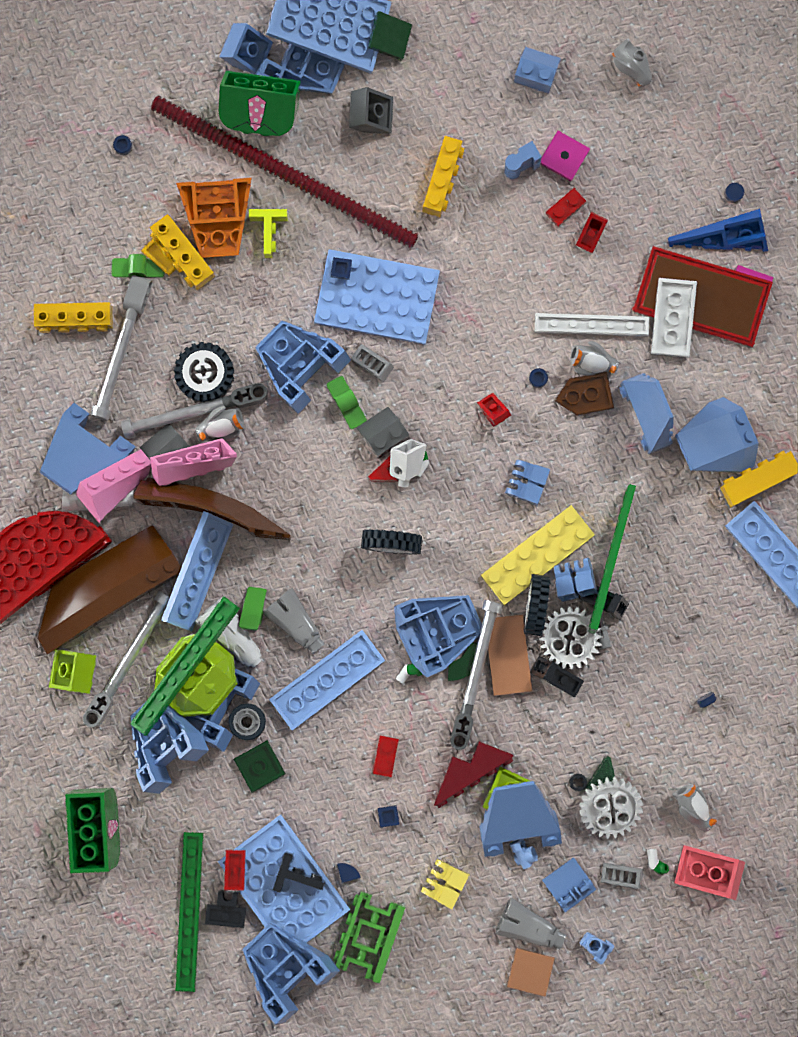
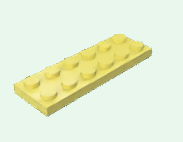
[480,505,595,605]

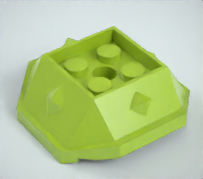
[154,634,237,717]

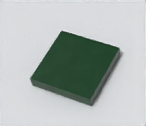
[368,11,412,60]
[234,740,286,793]

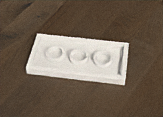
[651,278,697,358]

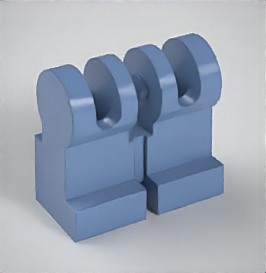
[504,141,542,180]
[505,460,550,506]
[554,557,598,602]

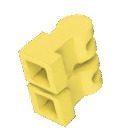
[421,859,470,910]

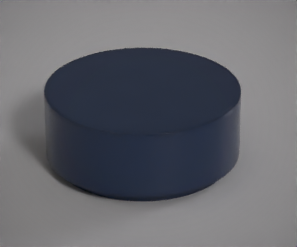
[113,135,133,155]
[725,182,744,203]
[529,368,548,388]
[696,692,717,708]

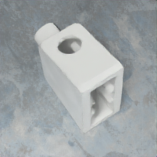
[390,439,427,487]

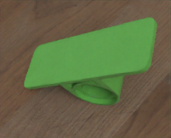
[112,254,165,277]
[327,376,367,429]
[239,587,266,631]

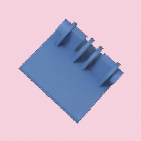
[542,857,597,912]

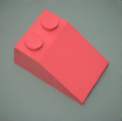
[674,845,745,900]

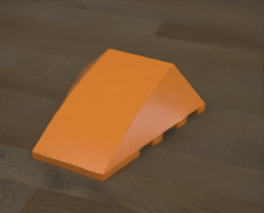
[176,178,252,258]

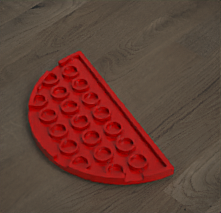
[0,511,108,624]

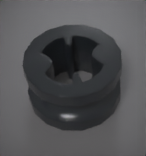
[569,774,587,791]

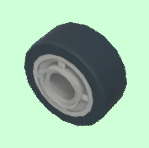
[228,703,266,741]

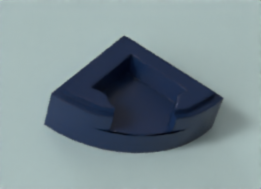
[337,863,361,883]

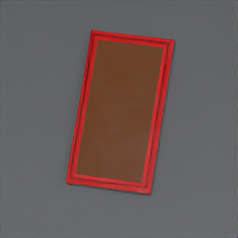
[632,246,773,347]

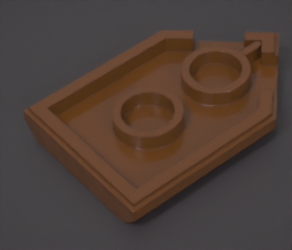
[555,372,614,416]

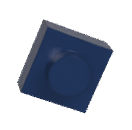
[330,257,352,280]
[377,805,400,828]

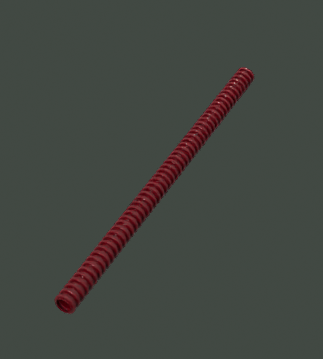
[151,95,418,249]

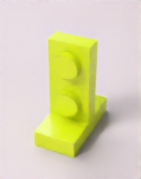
[249,209,288,258]

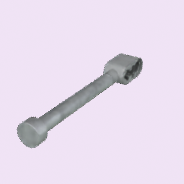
[90,275,152,421]
[83,591,170,727]

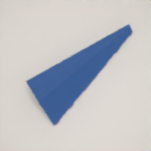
[668,209,768,252]

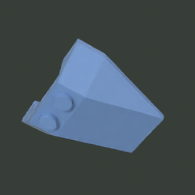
[675,397,759,473]
[394,595,482,678]

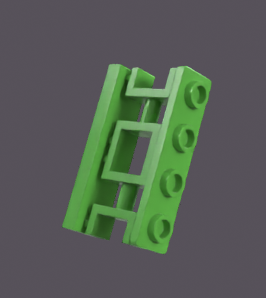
[333,891,405,984]

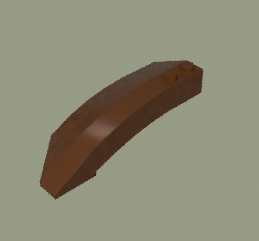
[133,477,291,540]
[37,525,182,655]

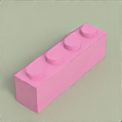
[150,438,237,486]
[76,449,151,523]

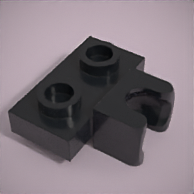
[205,890,247,928]

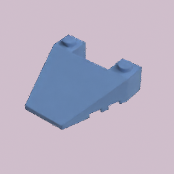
[255,44,345,94]
[255,321,351,414]
[619,373,673,454]
[40,403,136,495]
[182,669,260,752]
[130,703,209,794]
[479,781,562,857]
[242,923,340,1025]

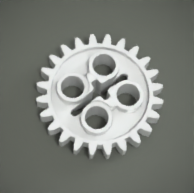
[539,607,603,670]
[579,777,643,839]

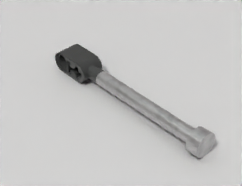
[121,383,268,440]
[450,600,503,750]

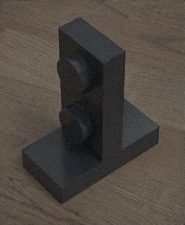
[578,585,629,621]
[530,656,584,698]
[273,851,326,893]

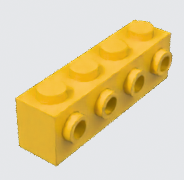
[422,136,465,217]
[150,214,215,290]
[34,302,113,333]
[720,450,798,508]

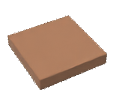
[507,947,555,997]

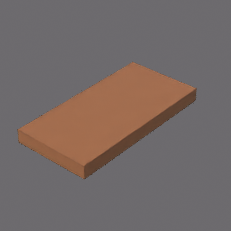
[488,614,532,696]

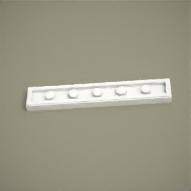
[535,313,649,337]

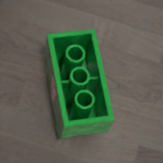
[218,71,301,137]
[65,788,120,873]

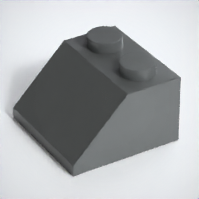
[349,87,393,134]
[357,407,410,459]
[140,424,190,459]

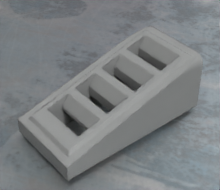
[351,344,394,382]
[601,863,644,889]

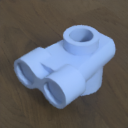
[510,839,538,869]
[580,932,614,965]

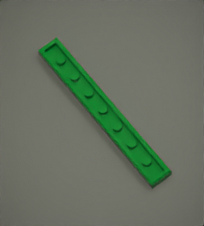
[588,484,636,634]
[130,596,240,736]
[175,832,204,992]

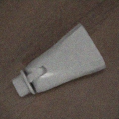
[263,588,324,654]
[495,897,566,949]

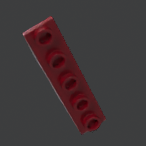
[434,741,514,809]

